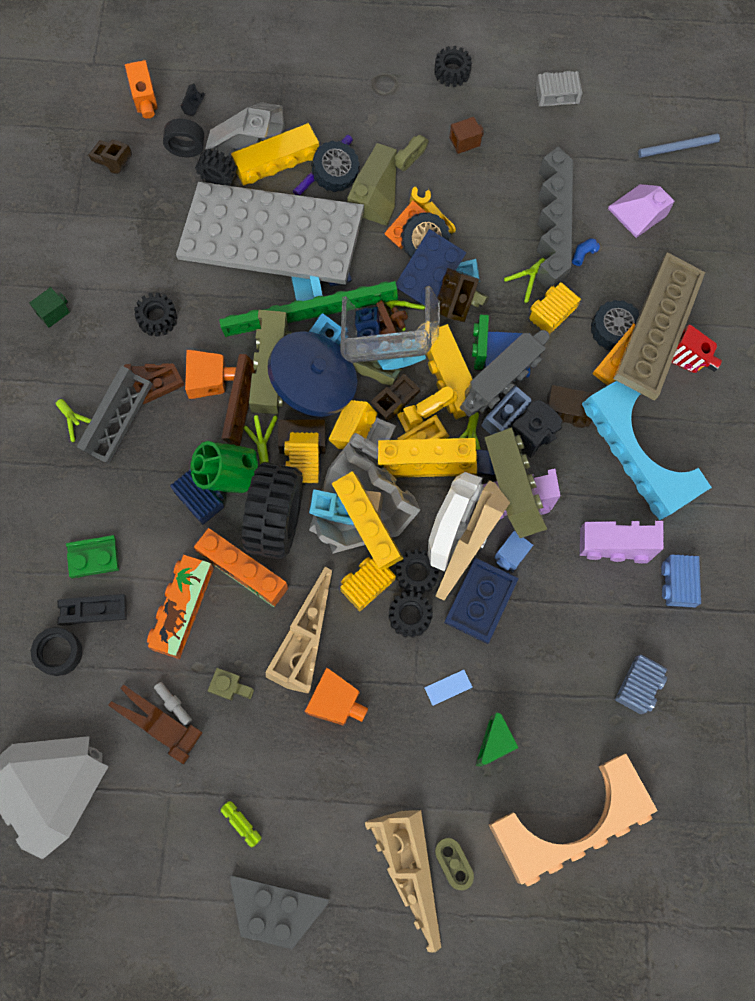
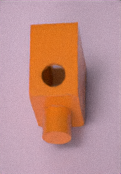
[125,60,158,119]
[185,350,236,399]
[305,668,369,725]

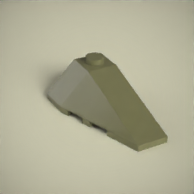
[347,143,397,226]

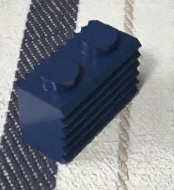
[170,469,224,525]

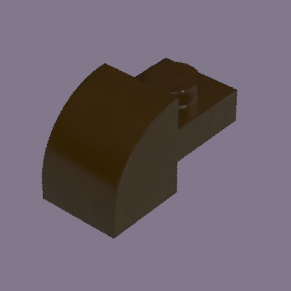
[88,139,132,174]
[370,373,421,420]

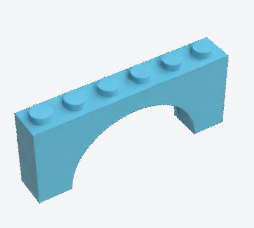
[582,381,712,520]

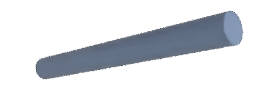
[638,134,720,158]

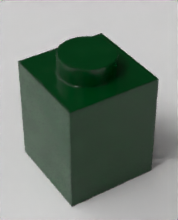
[29,287,70,328]

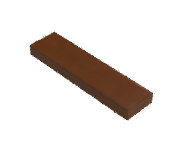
[221,354,256,446]

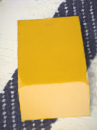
[397,415,450,440]

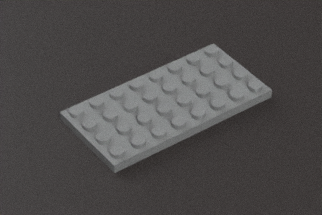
[176,182,364,285]

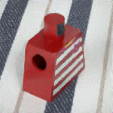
[672,324,722,373]

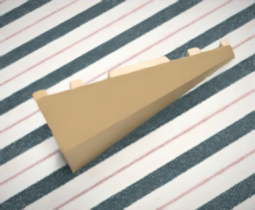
[436,481,510,600]
[266,567,332,693]
[365,810,441,952]

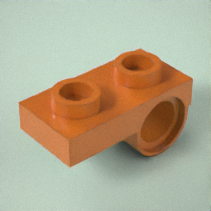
[384,201,427,249]

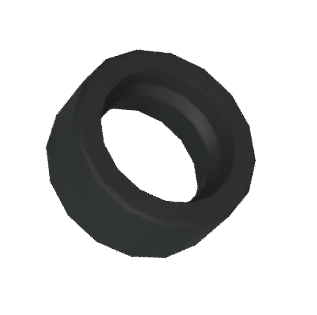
[163,118,204,158]
[30,627,82,676]

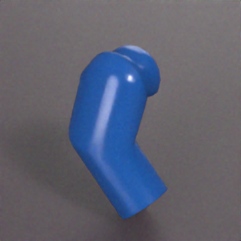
[572,239,600,266]

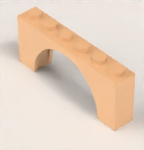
[489,754,657,886]

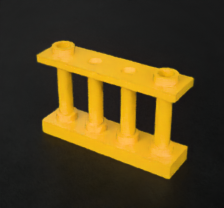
[378,438,477,478]

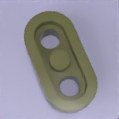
[395,135,429,171]
[435,838,474,891]

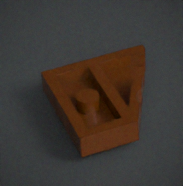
[124,363,185,405]

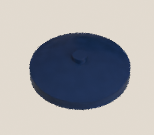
[268,331,357,417]

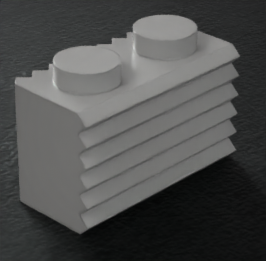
[535,71,583,107]

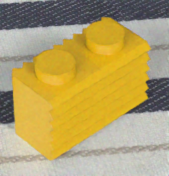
[529,282,581,335]
[328,400,377,449]
[285,432,319,483]
[340,557,396,612]

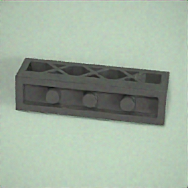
[77,366,153,464]

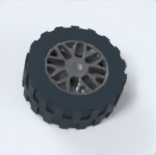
[311,140,360,192]
[591,300,640,350]

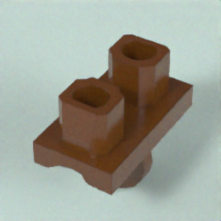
[376,301,408,345]

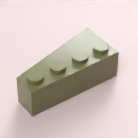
[249,310,292,415]
[484,427,547,538]

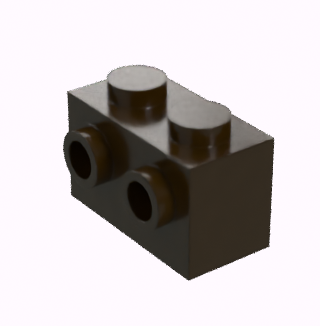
[433,268,479,322]

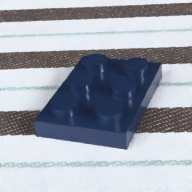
[396,229,467,310]
[444,558,519,644]

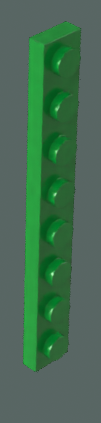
[219,281,398,337]

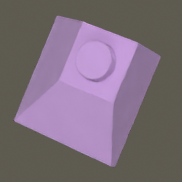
[608,184,674,238]

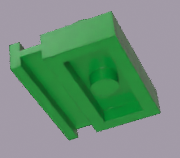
[472,315,489,370]
[66,535,119,579]

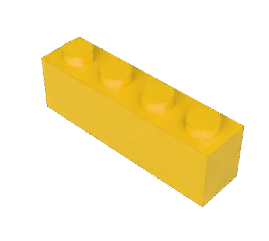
[231,123,319,186]
[420,324,473,420]
[332,471,404,571]

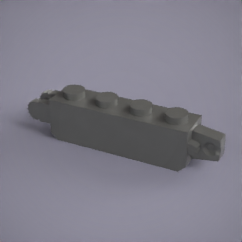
[460,330,550,417]

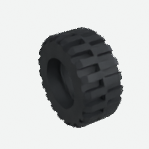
[242,462,303,559]

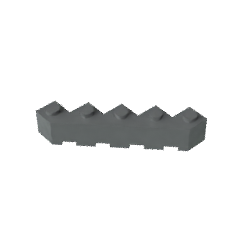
[536,146,573,290]

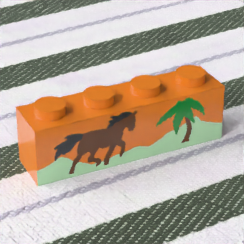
[194,528,288,607]
[147,555,214,659]

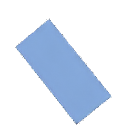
[425,670,473,705]

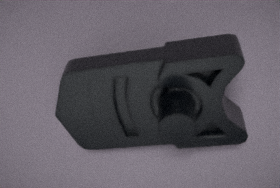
[181,83,205,116]

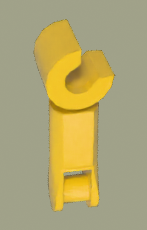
[409,186,456,234]
[397,386,458,432]

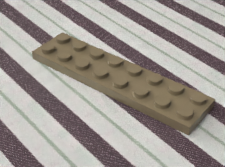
[613,252,705,401]

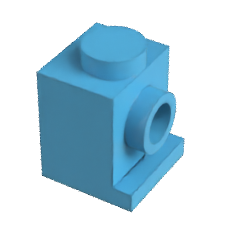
[309,313,346,346]

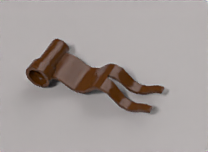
[108,684,203,764]

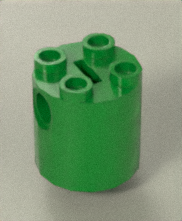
[191,441,258,493]

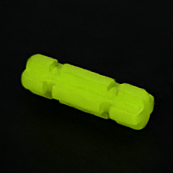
[220,801,262,847]

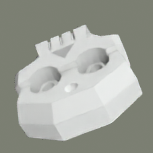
[428,472,488,571]

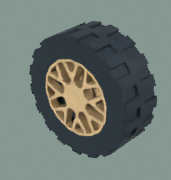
[400,213,451,258]

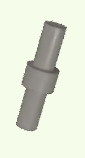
[154,682,192,726]

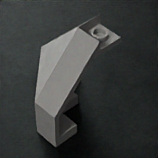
[205,102,285,161]
[309,442,420,554]
[0,736,109,859]

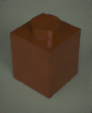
[449,117,484,154]

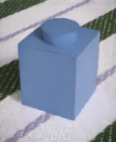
[494,531,533,572]

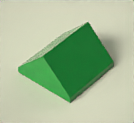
[475,712,518,767]

